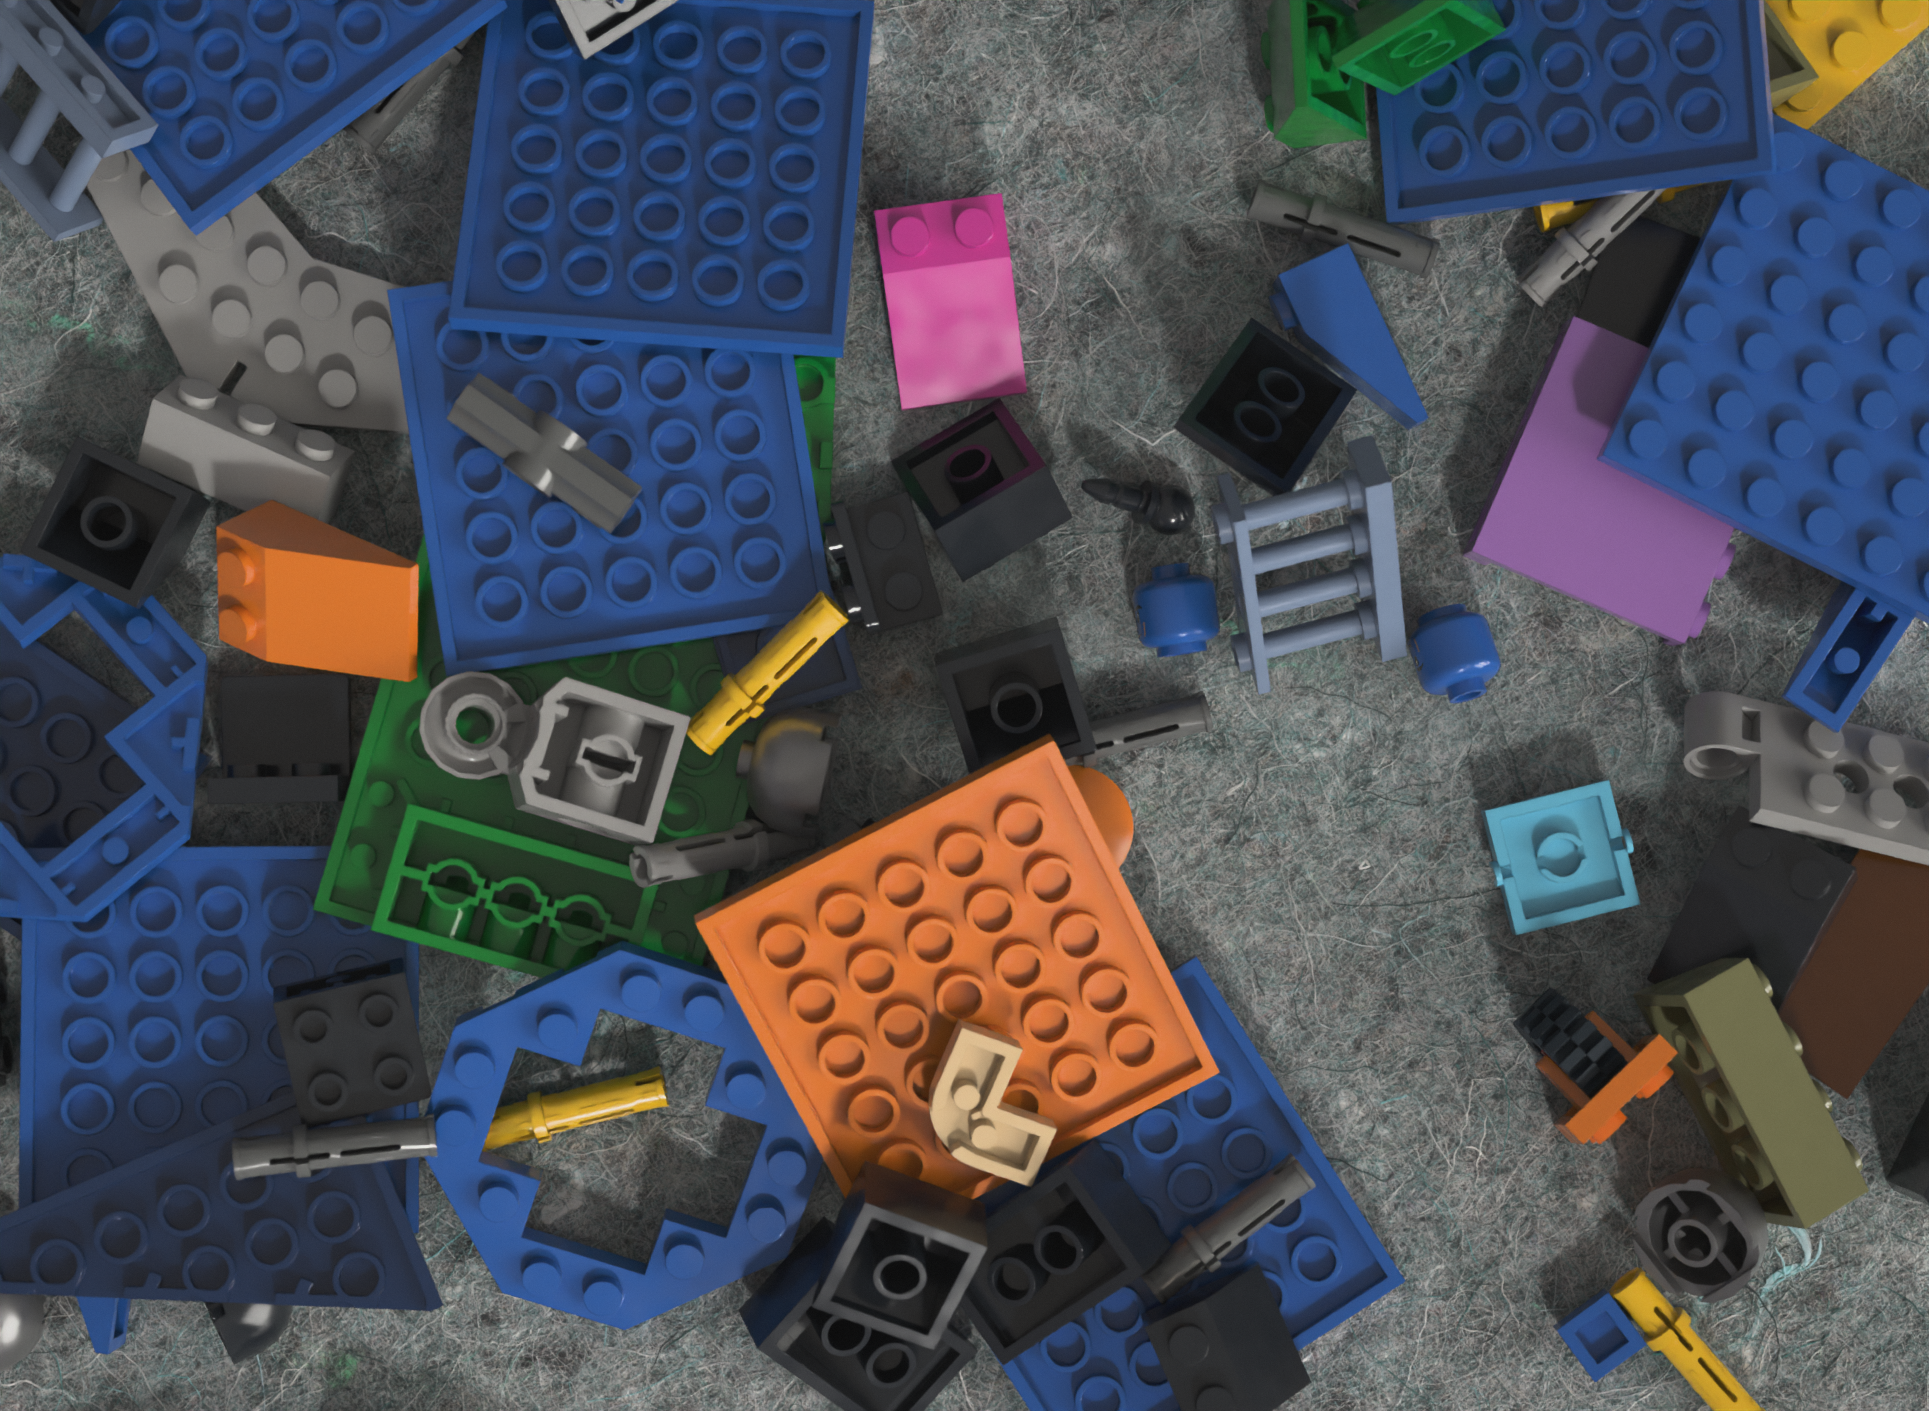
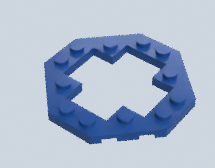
[0,553,208,922]
[424,941,823,1330]

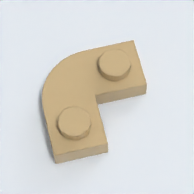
[928,1019,1057,1187]

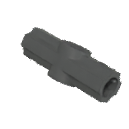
[447,373,642,534]

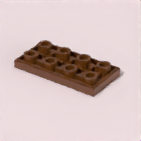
[1779,849,1929,1100]

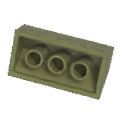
[1633,958,1869,1229]

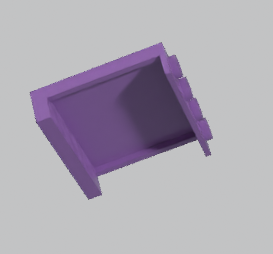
[1462,316,1736,646]

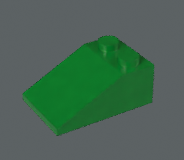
[1261,0,1367,149]
[1331,0,1506,96]

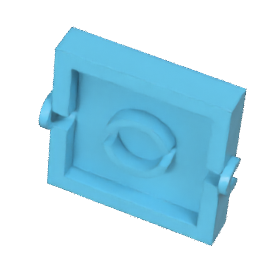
[1481,780,1640,935]

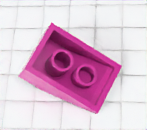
[874,193,1027,411]

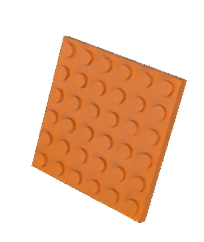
[694,734,1220,1199]

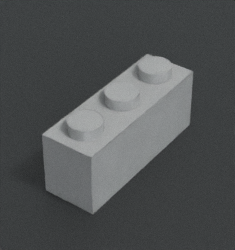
[136,375,355,524]

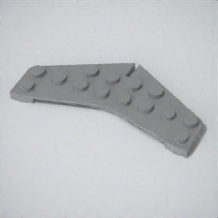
[86,149,409,434]

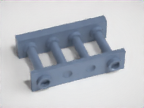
[0,0,158,242]
[1210,435,1407,695]

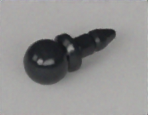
[1081,478,1195,535]

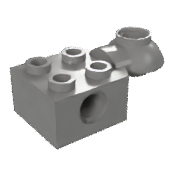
[419,671,691,846]

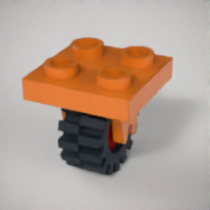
[1513,987,1678,1145]

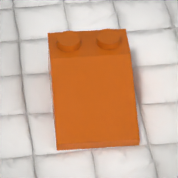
[216,500,419,682]

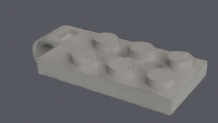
[1683,691,1929,866]

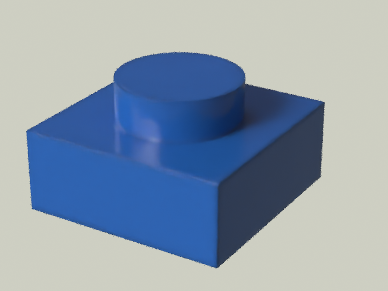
[1553,1289,1647,1382]

